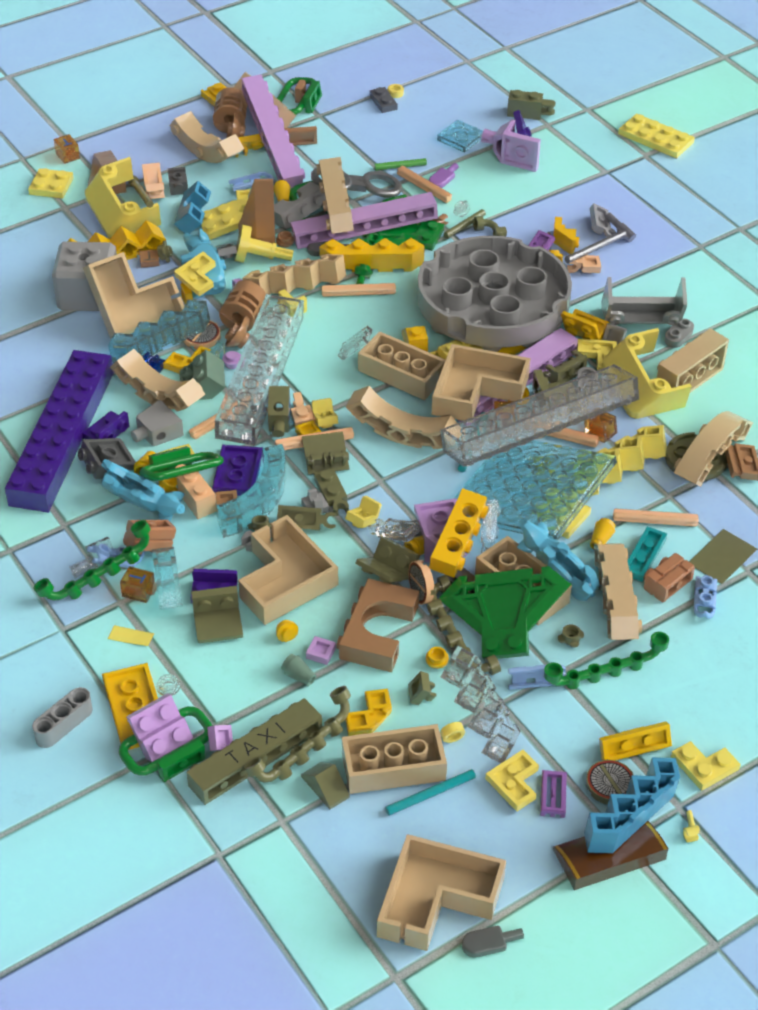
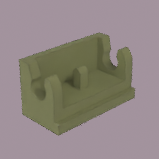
[543,350,587,383]

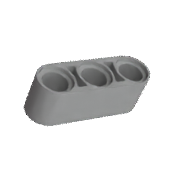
[32,687,93,748]

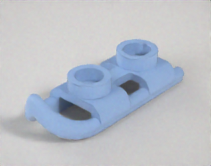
[228,172,275,192]
[87,544,145,568]
[693,575,717,619]
[508,665,566,690]

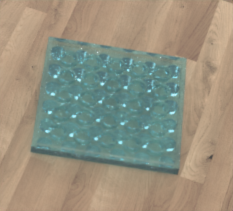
[453,435,617,540]

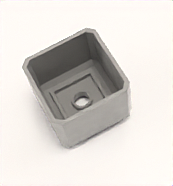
[52,241,117,311]

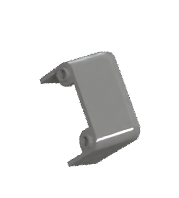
[601,277,687,325]

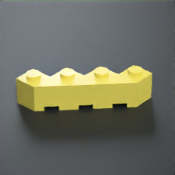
[574,425,667,497]

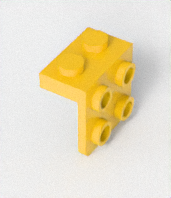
[561,309,609,340]

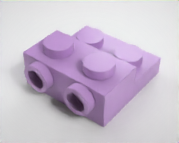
[126,693,193,762]

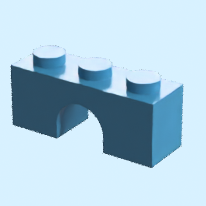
[174,181,211,234]

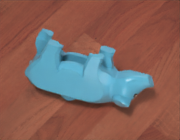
[180,229,226,298]
[101,459,185,522]
[517,519,600,601]

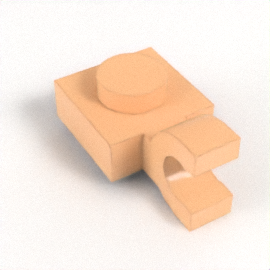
[567,255,601,273]
[290,392,315,426]

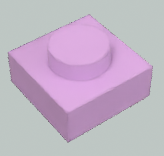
[306,636,336,665]
[207,725,233,751]

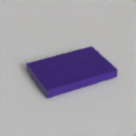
[212,444,263,497]

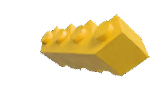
[67,220,166,260]
[320,238,425,272]

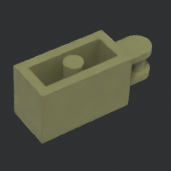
[507,90,556,120]

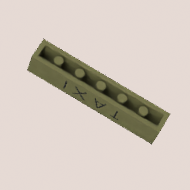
[186,698,322,805]

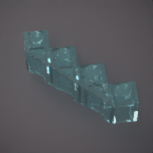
[108,299,210,364]

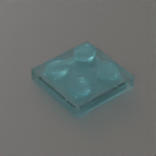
[437,120,483,153]

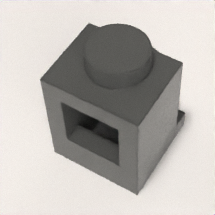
[168,167,188,195]

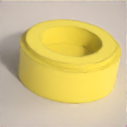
[387,84,404,98]
[440,722,465,743]

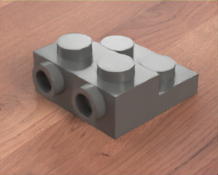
[78,438,136,479]

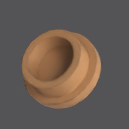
[276,231,294,248]

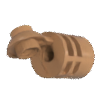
[213,88,247,138]
[219,280,267,349]

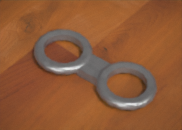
[311,168,402,198]

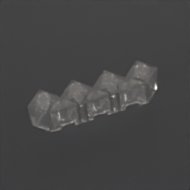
[440,646,521,764]

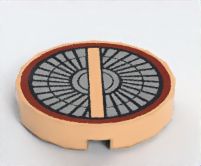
[182,319,221,349]
[408,560,434,605]

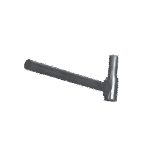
[565,212,636,263]

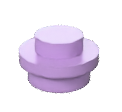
[222,351,242,369]

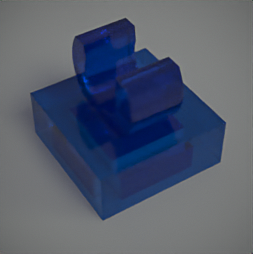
[143,351,165,373]

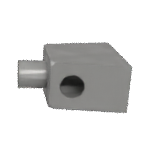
[131,400,184,446]

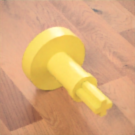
[234,224,294,263]

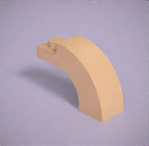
[142,162,165,199]

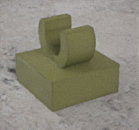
[408,671,437,705]

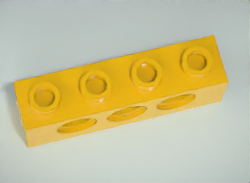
[429,488,489,578]

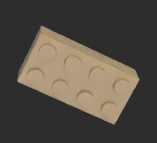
[657,328,729,393]
[358,331,445,400]
[475,536,572,626]
[342,724,447,794]

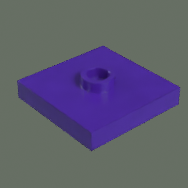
[513,110,532,137]

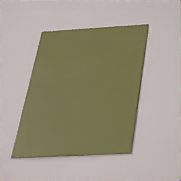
[689,529,757,584]

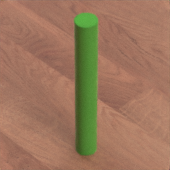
[374,158,427,171]

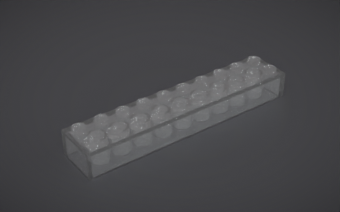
[215,294,304,446]
[440,364,639,467]

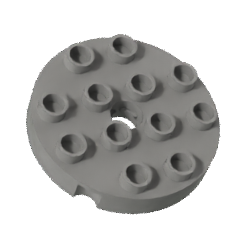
[417,236,572,352]

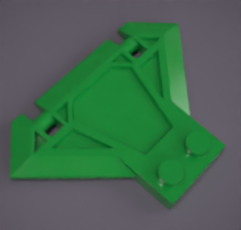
[359,194,445,251]
[439,566,571,660]

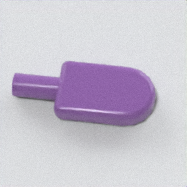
[429,163,459,188]

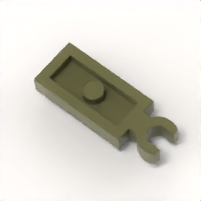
[314,468,349,516]
[277,505,336,530]

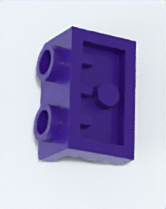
[83,411,130,440]
[190,569,238,603]

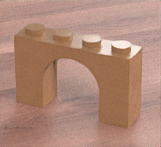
[336,578,419,672]

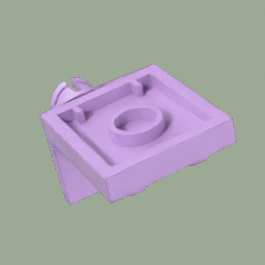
[481,119,541,172]
[414,498,468,571]

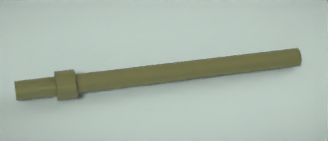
[128,175,154,208]

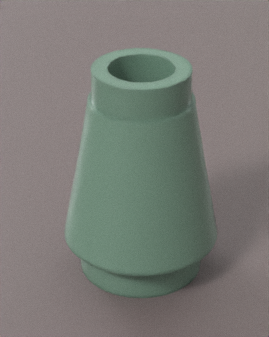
[281,654,316,686]

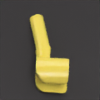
[683,810,700,843]

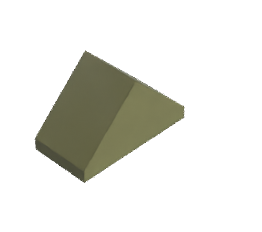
[301,762,350,810]

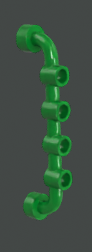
[33,520,151,601]
[544,632,669,689]

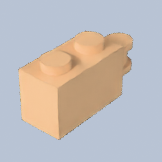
[175,464,217,519]

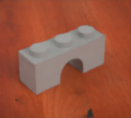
[274,181,325,230]

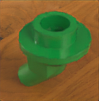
[354,264,373,284]

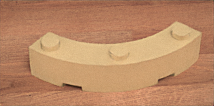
[169,111,244,163]
[110,349,205,411]
[346,386,462,449]
[674,411,753,487]

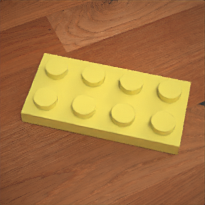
[618,113,695,159]

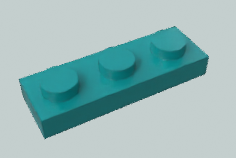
[628,526,667,582]

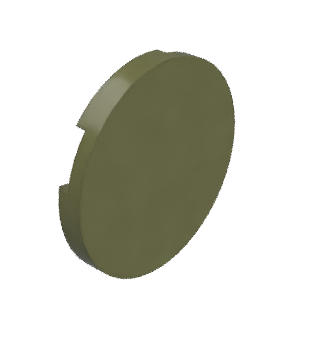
[665,432,727,481]

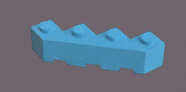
[584,757,680,853]

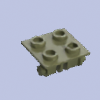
[302,432,350,475]

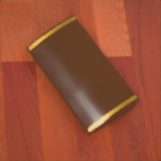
[553,821,669,890]

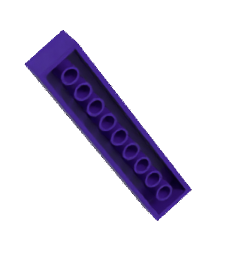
[5,350,114,513]

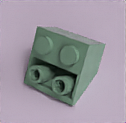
[180,350,225,400]

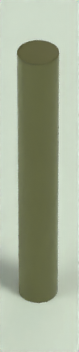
[444,209,486,239]

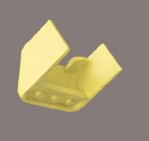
[85,157,161,239]
[602,328,692,419]

